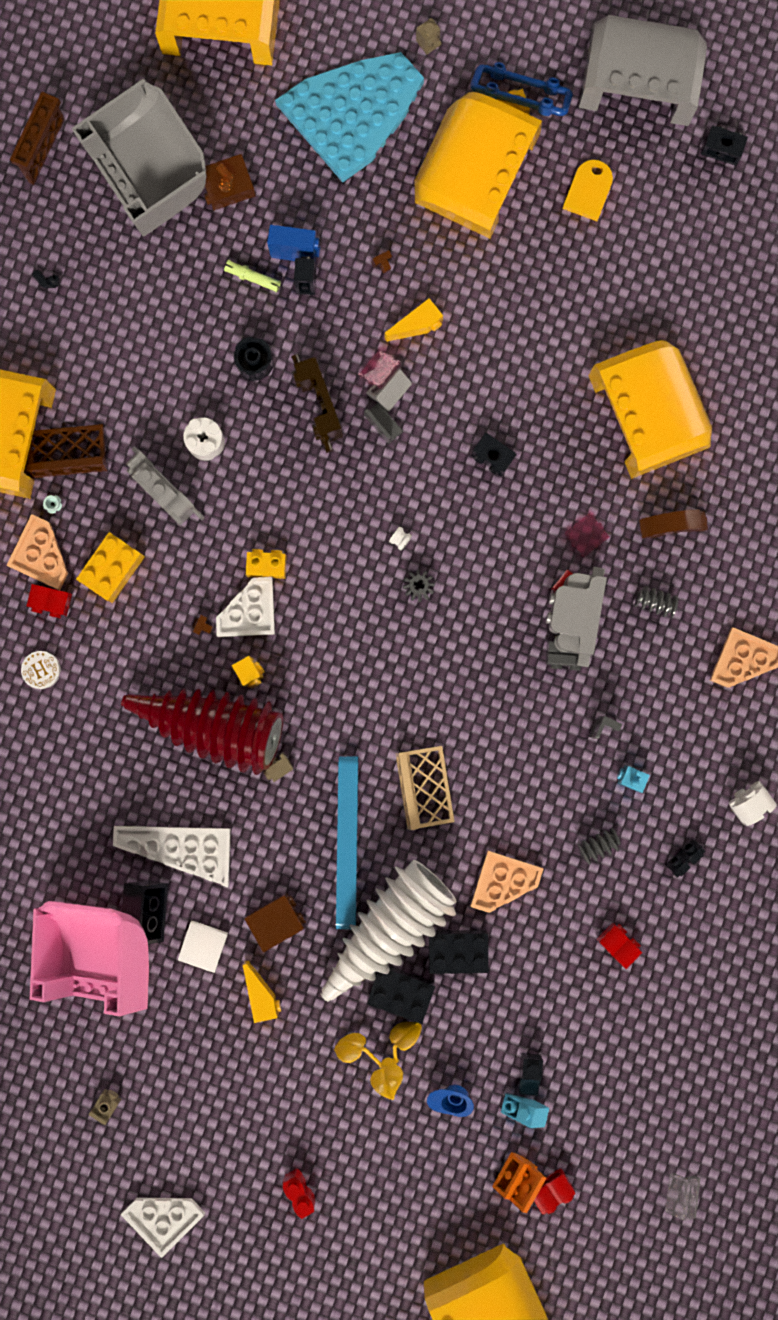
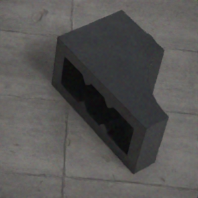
[518,1053,543,1096]

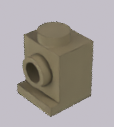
[416,18,442,55]
[263,752,294,782]
[89,1089,122,1125]

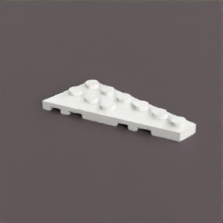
[113,826,231,887]

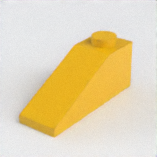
[385,298,443,342]
[243,960,281,1023]

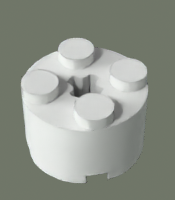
[184,418,225,461]
[728,781,777,826]

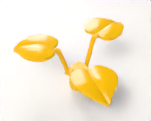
[334,1021,422,1100]

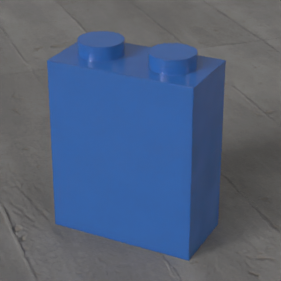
[267,225,321,262]

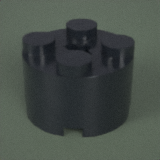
[234,337,274,381]

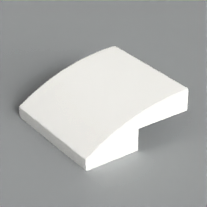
[178,921,228,973]

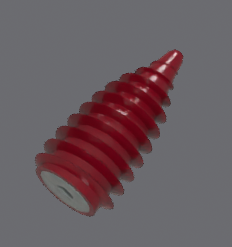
[121,688,283,775]

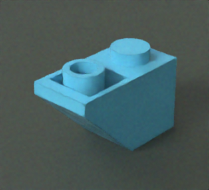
[501,1093,549,1128]

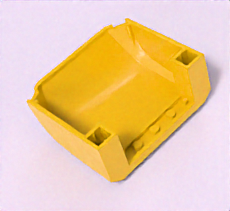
[155,0,280,66]
[415,92,542,239]
[588,340,712,479]
[0,370,56,499]
[424,1243,548,1320]

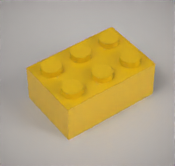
[76,532,145,603]

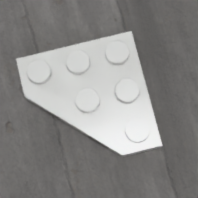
[216,577,275,637]
[121,1198,205,1258]

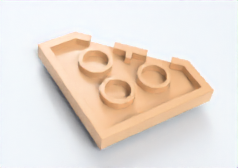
[6,514,68,590]
[709,627,778,688]
[470,850,543,913]

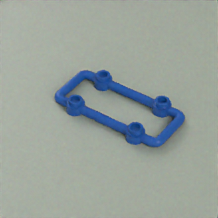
[470,62,573,116]

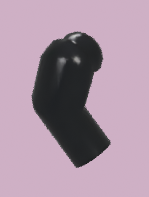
[32,270,60,288]

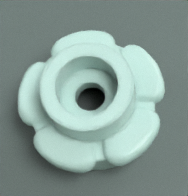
[43,495,62,514]

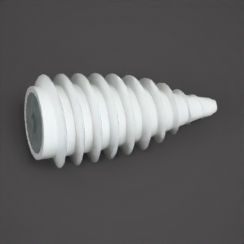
[320,860,456,1002]

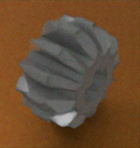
[403,570,435,602]

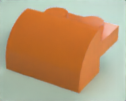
[492,1152,546,1213]

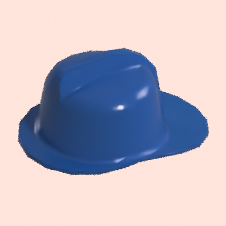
[427,1085,474,1117]

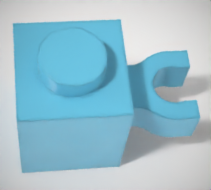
[617,766,650,793]

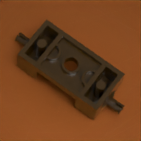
[291,354,343,453]

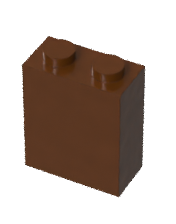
[204,154,256,211]
[244,893,306,953]

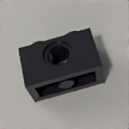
[701,125,748,166]
[294,256,317,295]
[472,432,517,476]

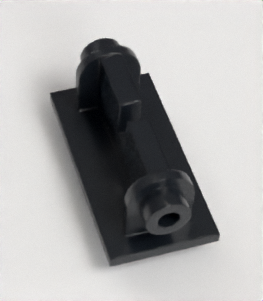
[665,840,705,878]

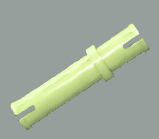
[224,260,281,293]

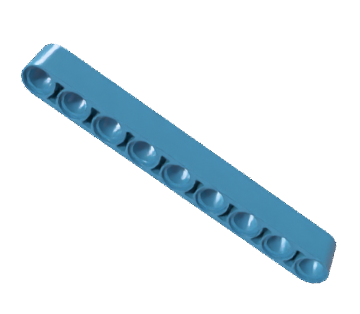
[336,756,358,929]

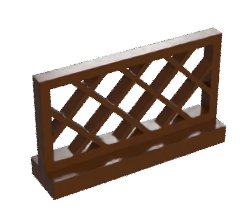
[10,91,65,185]
[26,424,107,478]

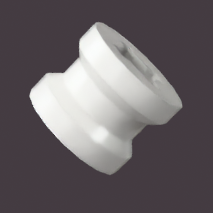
[389,527,412,551]

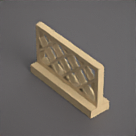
[395,746,454,830]

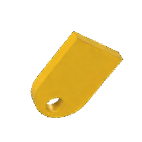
[562,160,613,221]

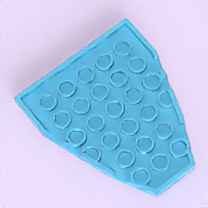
[275,52,424,182]

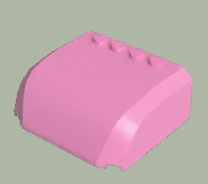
[30,901,149,1016]

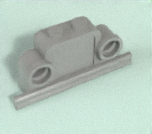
[125,447,205,526]
[546,567,607,667]

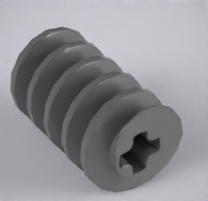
[634,586,678,619]
[577,827,621,865]

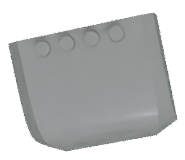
[579,15,707,126]
[71,79,206,237]

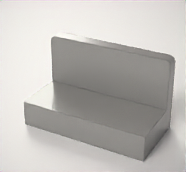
[366,365,412,412]

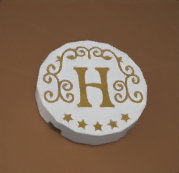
[21,651,61,689]

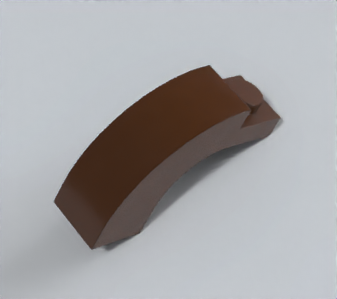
[639,509,708,538]

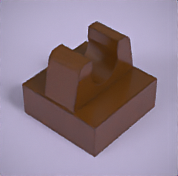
[370,250,392,274]
[190,614,213,635]

